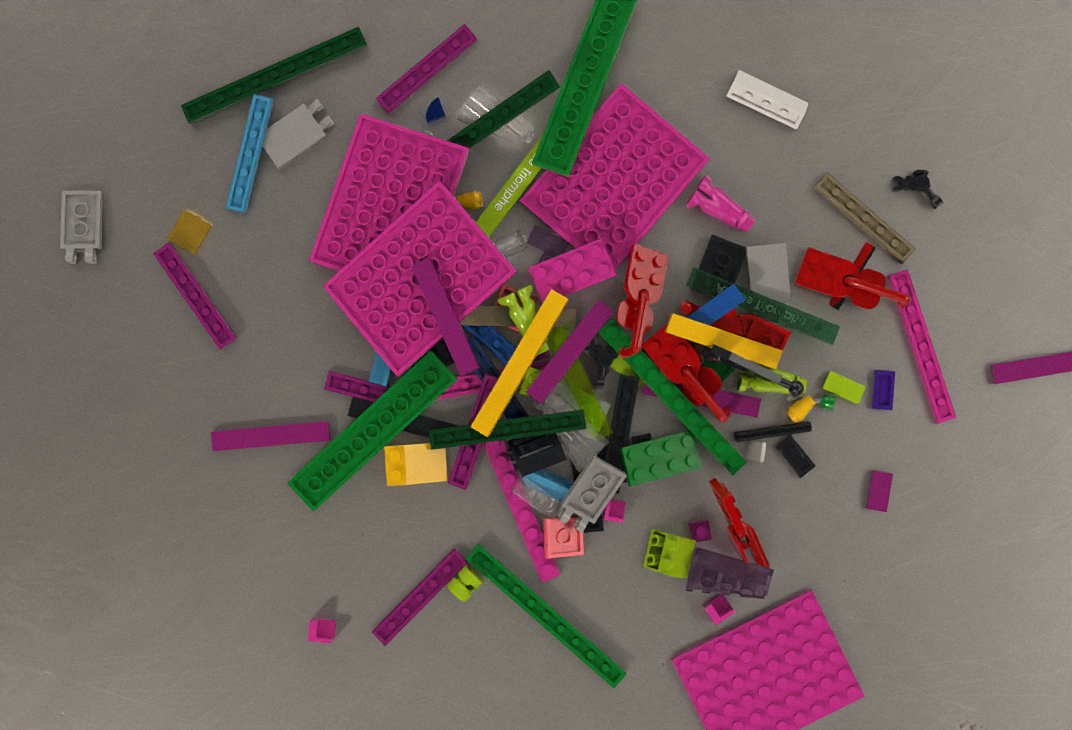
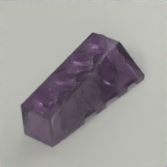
[686,547,774,599]

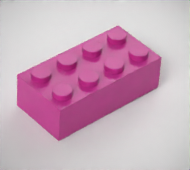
[528,238,618,304]

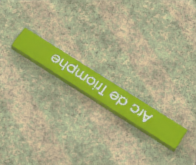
[476,135,543,237]

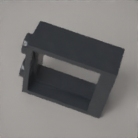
[507,433,567,477]

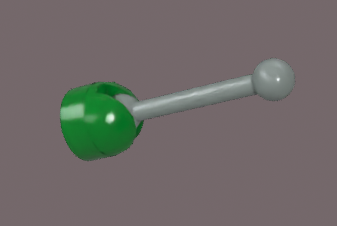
[786,394,835,411]

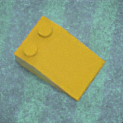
[384,443,448,486]

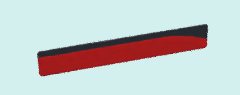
[829,242,876,310]

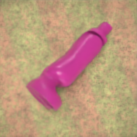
[686,175,755,232]

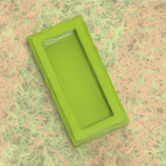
[821,371,866,405]

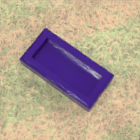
[871,370,895,410]

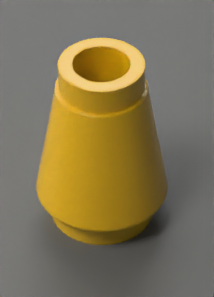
[455,190,483,210]
[786,394,816,423]

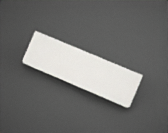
[727,70,808,129]

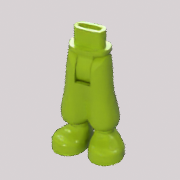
[497,284,549,355]
[737,360,807,395]

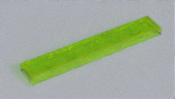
[547,326,613,441]

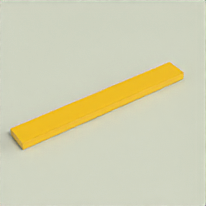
[471,289,569,437]

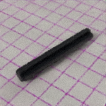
[734,421,812,442]

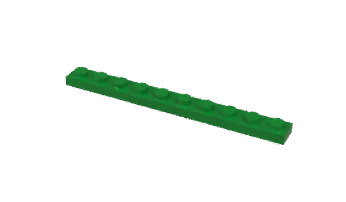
[597,319,747,476]
[466,543,627,688]

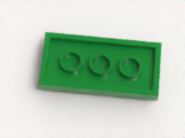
[619,430,702,487]

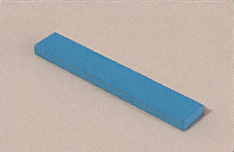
[226,94,274,213]

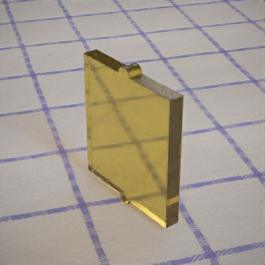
[167,209,212,255]

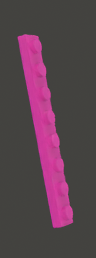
[483,440,560,583]

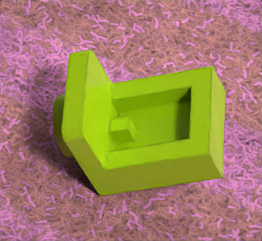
[517,367,542,396]

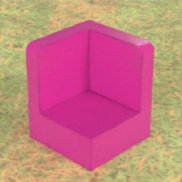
[603,499,626,523]
[703,593,735,625]
[308,618,336,643]

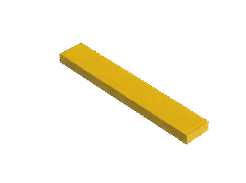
[665,313,783,369]

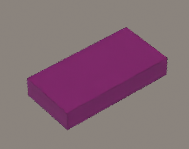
[866,470,893,512]

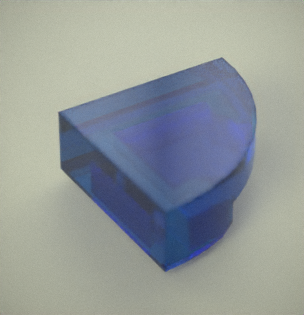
[426,97,446,123]

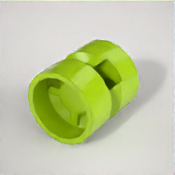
[447,565,484,603]

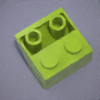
[643,529,696,579]

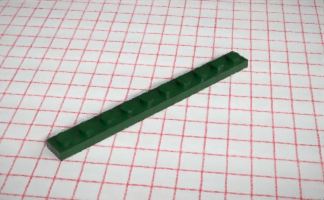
[181,27,367,124]

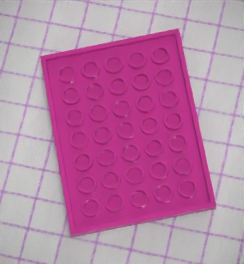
[520,83,710,268]
[309,113,470,271]
[323,181,518,377]
[671,589,865,730]

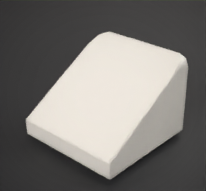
[746,440,766,462]

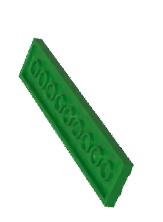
[532,0,638,178]
[287,350,458,512]

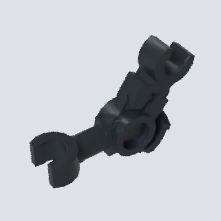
[892,170,944,209]
[584,338,618,389]

